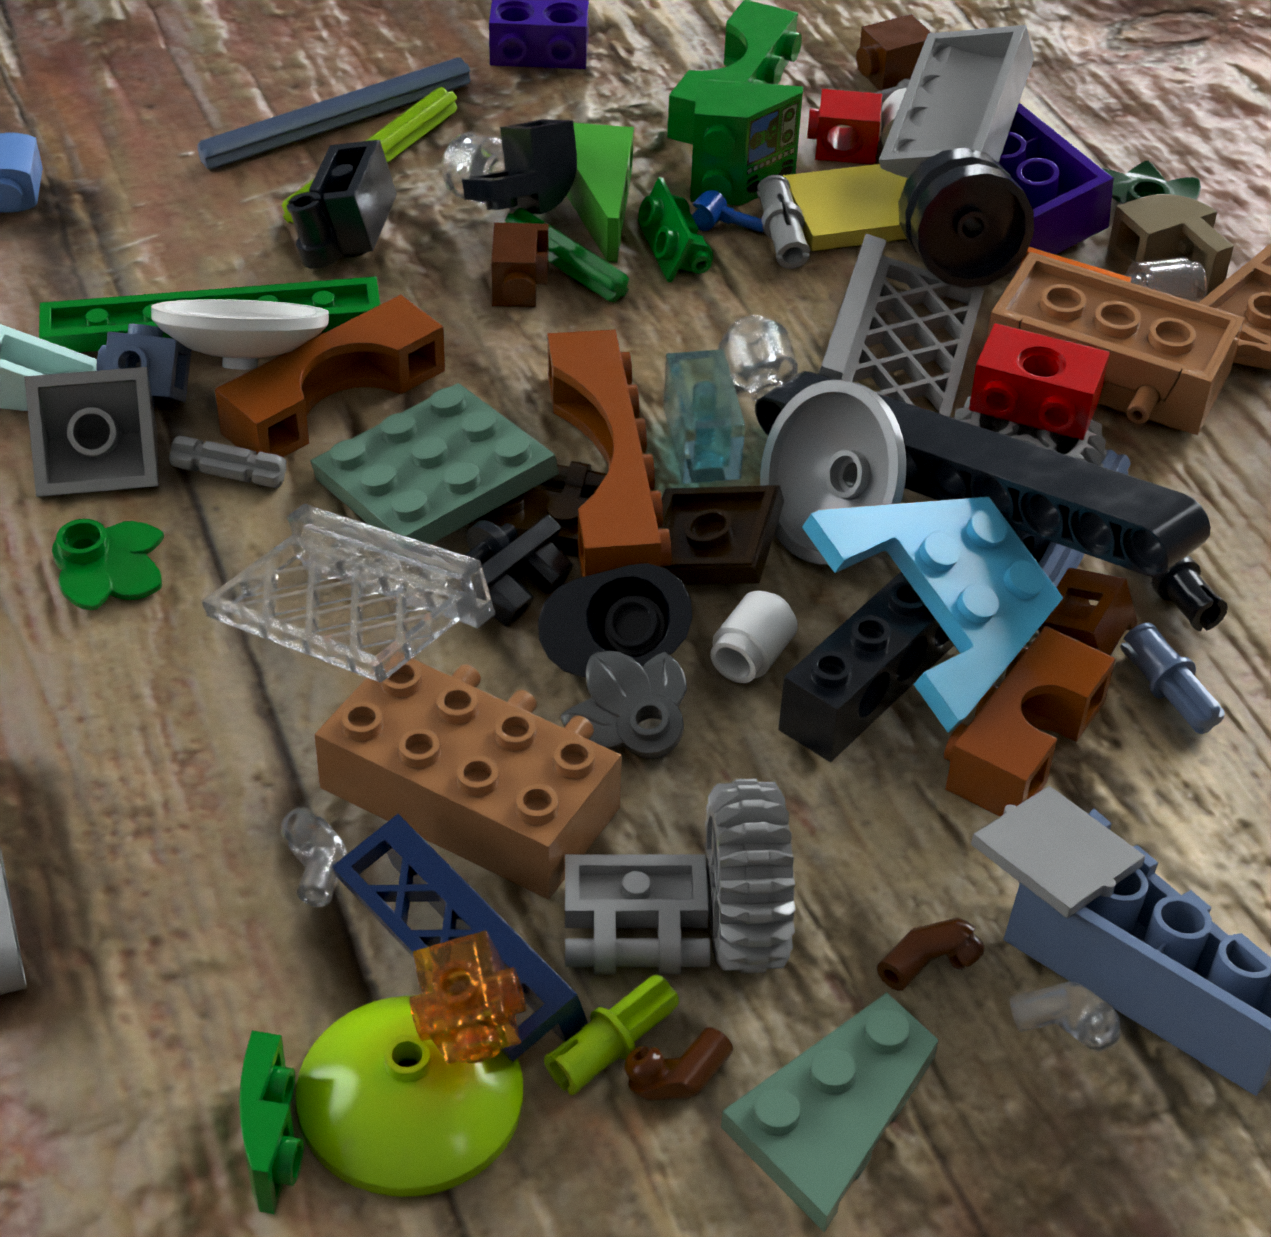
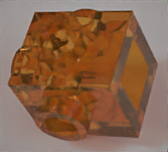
[410,930,527,1064]

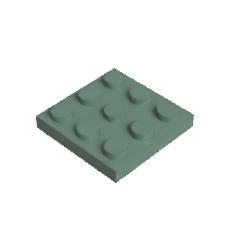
[310,383,559,557]

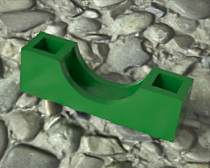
[667,0,802,145]

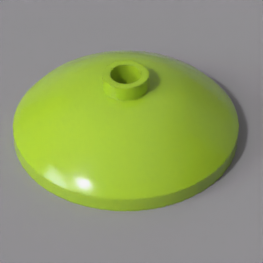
[296,995,523,1197]

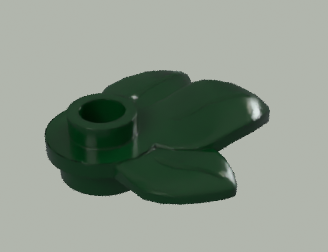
[1102,161,1201,204]

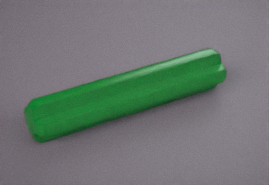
[505,208,629,302]

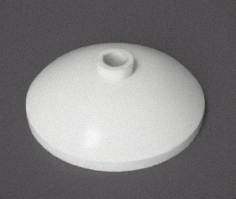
[151,299,329,369]

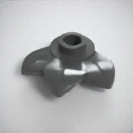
[561,651,687,759]

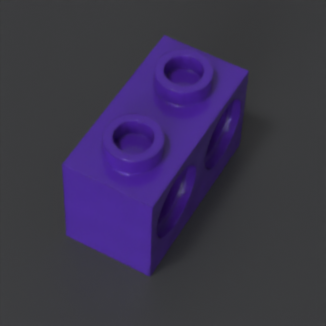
[489,0,589,69]

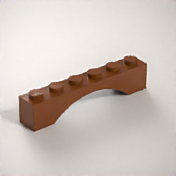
[547,329,672,577]

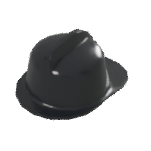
[538,563,693,678]

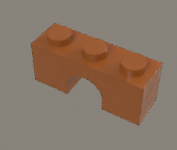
[944,626,1116,817]

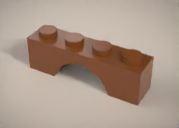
[215,294,445,457]

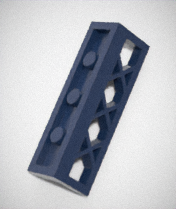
[332,814,588,1062]

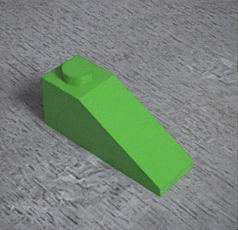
[567,123,634,262]

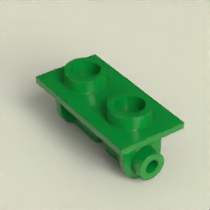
[637,177,714,283]

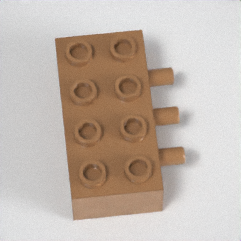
[986,252,1245,435]
[314,650,622,900]

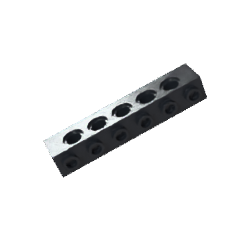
[778,527,1051,763]

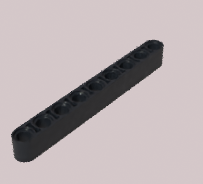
[755,371,1211,577]

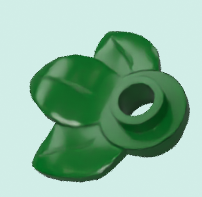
[52,519,164,610]

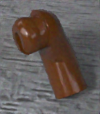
[624,1027,733,1101]

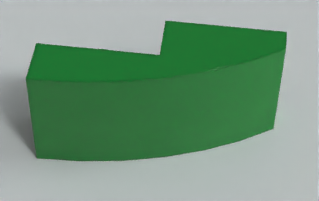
[239,1030,304,1214]

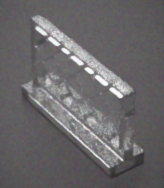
[202,504,495,683]

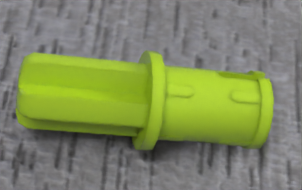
[544,975,680,1095]

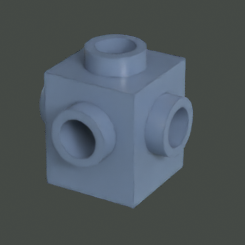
[96,324,192,408]

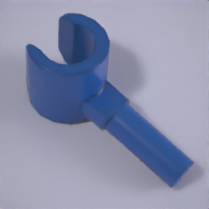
[692,190,764,233]

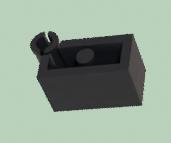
[287,139,397,269]

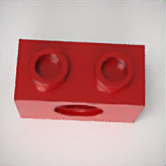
[969,323,1110,440]

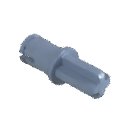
[1120,623,1225,734]

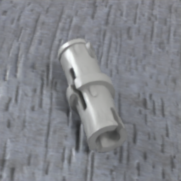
[757,175,810,269]

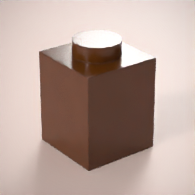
[856,14,932,91]

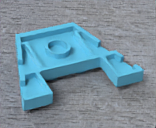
[802,497,1063,733]

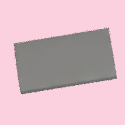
[879,25,1034,178]

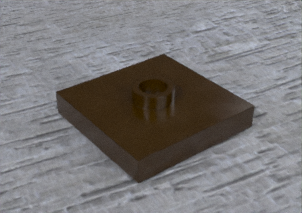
[658,485,784,585]

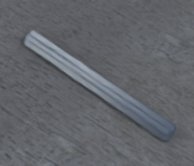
[197,57,471,170]

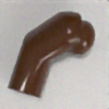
[877,918,985,991]

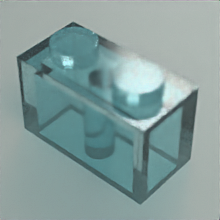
[664,349,745,484]

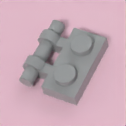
[565,854,710,974]

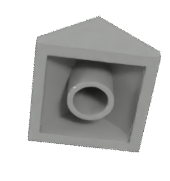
[24,367,159,497]

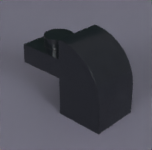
[462,119,577,214]

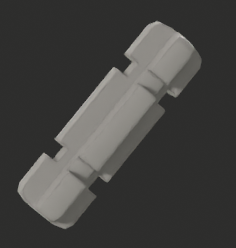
[169,435,287,488]

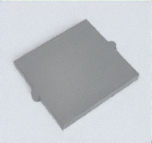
[971,786,1145,918]

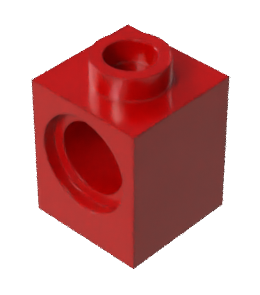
[807,89,882,165]

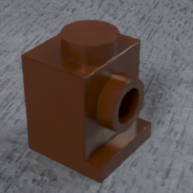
[491,222,549,307]
[1038,568,1138,656]

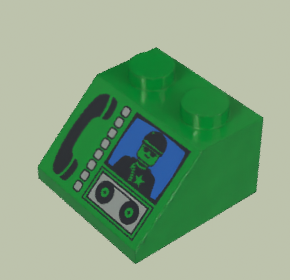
[690,79,803,206]

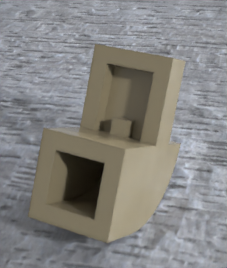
[1108,194,1234,295]

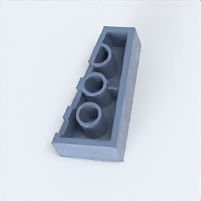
[1003,808,1271,1096]

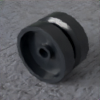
[898,148,1034,288]

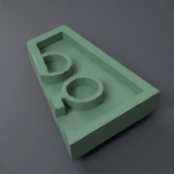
[721,992,939,1233]

